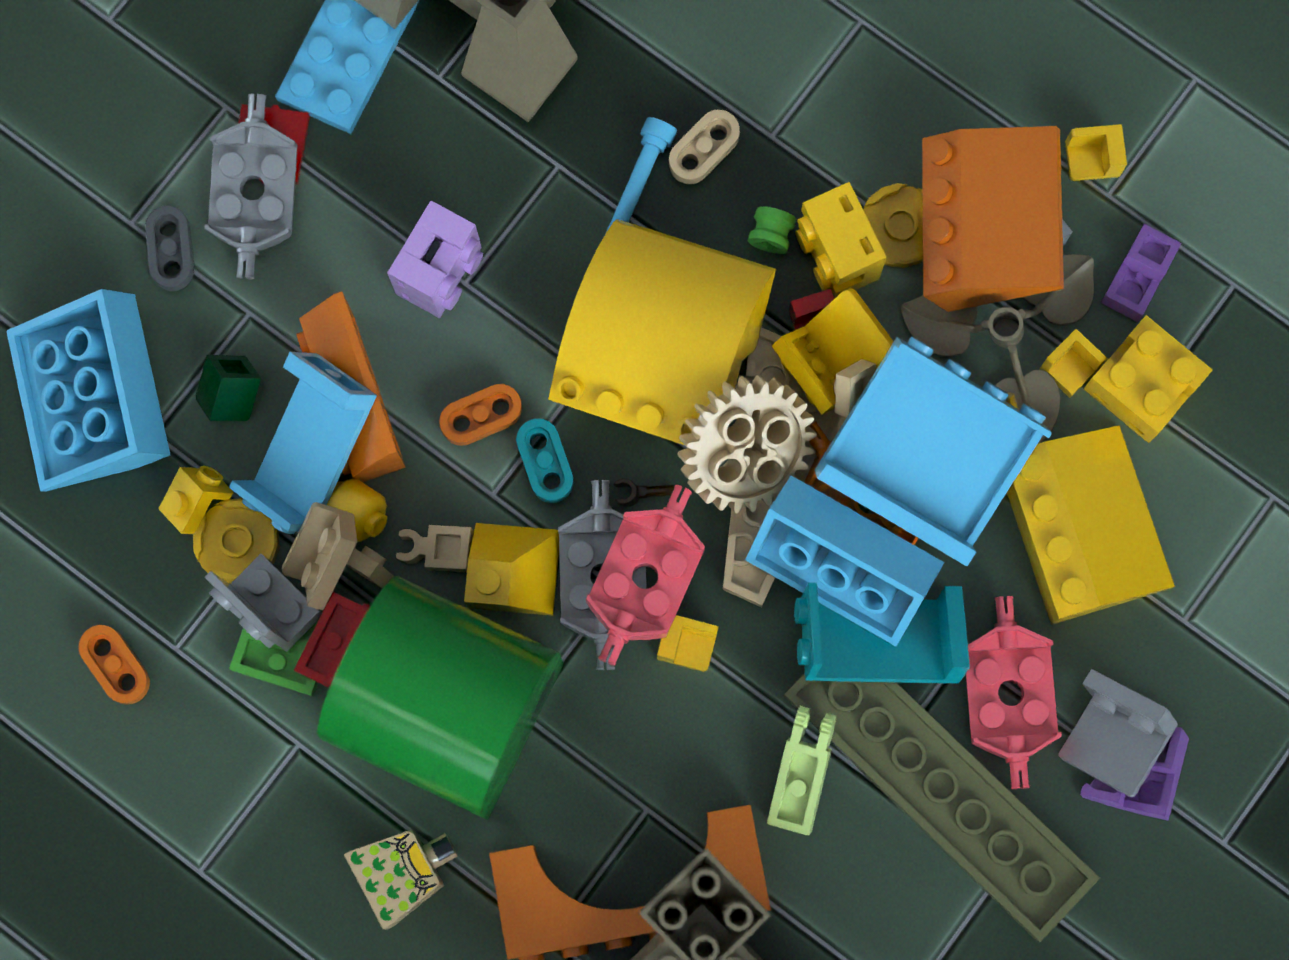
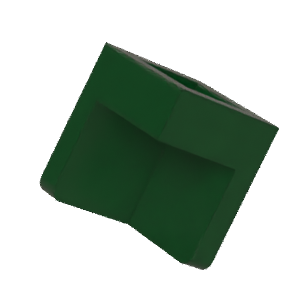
[196,355,261,421]

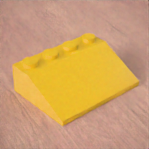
[1007,425,1175,625]

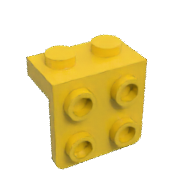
[771,288,894,415]

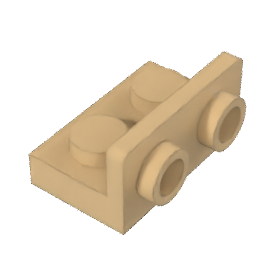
[282,502,357,611]

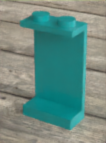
[794,582,970,684]

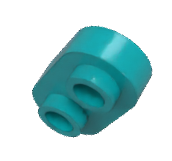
[516,418,574,503]

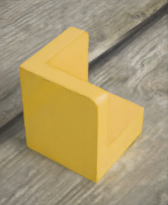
[1065,124,1127,181]
[1039,329,1107,398]
[657,615,719,672]

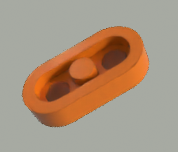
[439,384,522,446]
[79,625,150,704]

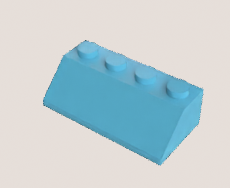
[745,475,944,646]

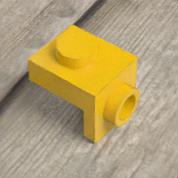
[158,466,234,534]

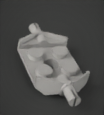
[204,93,298,280]
[558,480,646,670]

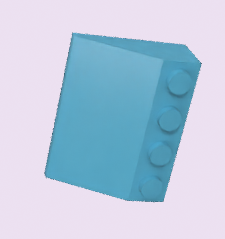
[6,289,170,491]

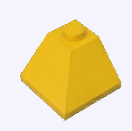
[464,523,559,616]

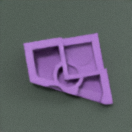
[1080,727,1189,821]

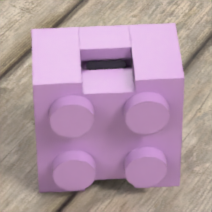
[387,201,483,318]

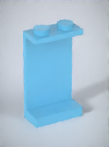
[229,352,377,534]

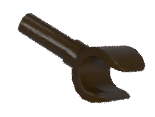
[614,478,674,507]

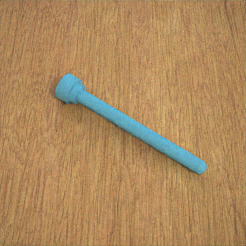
[606,117,677,232]

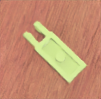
[767,706,836,836]

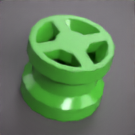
[747,207,796,254]

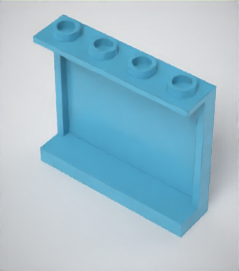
[814,336,1052,566]

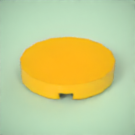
[863,183,923,268]
[193,498,280,584]

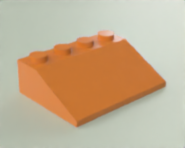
[922,126,1064,312]

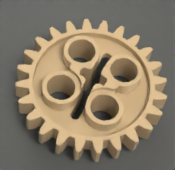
[678,375,816,513]

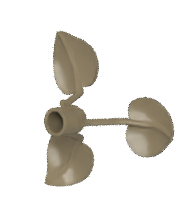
[901,254,1094,443]

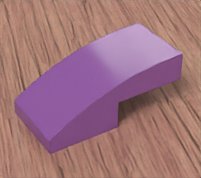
[1101,224,1181,322]

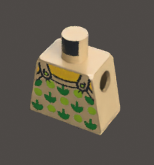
[344,830,458,929]

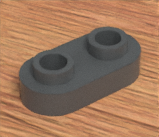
[145,206,194,291]

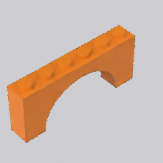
[489,804,771,960]

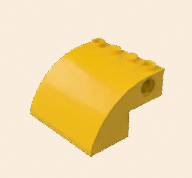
[548,219,776,445]

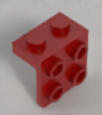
[294,592,371,688]

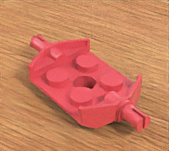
[586,485,705,666]
[966,596,1062,789]

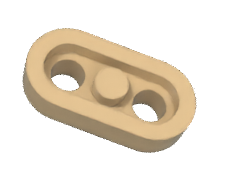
[669,110,740,184]

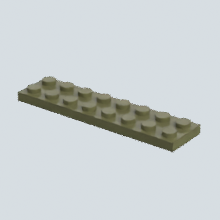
[784,673,1100,942]

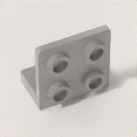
[205,553,322,651]
[1059,669,1178,798]

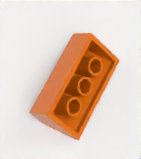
[296,291,406,482]

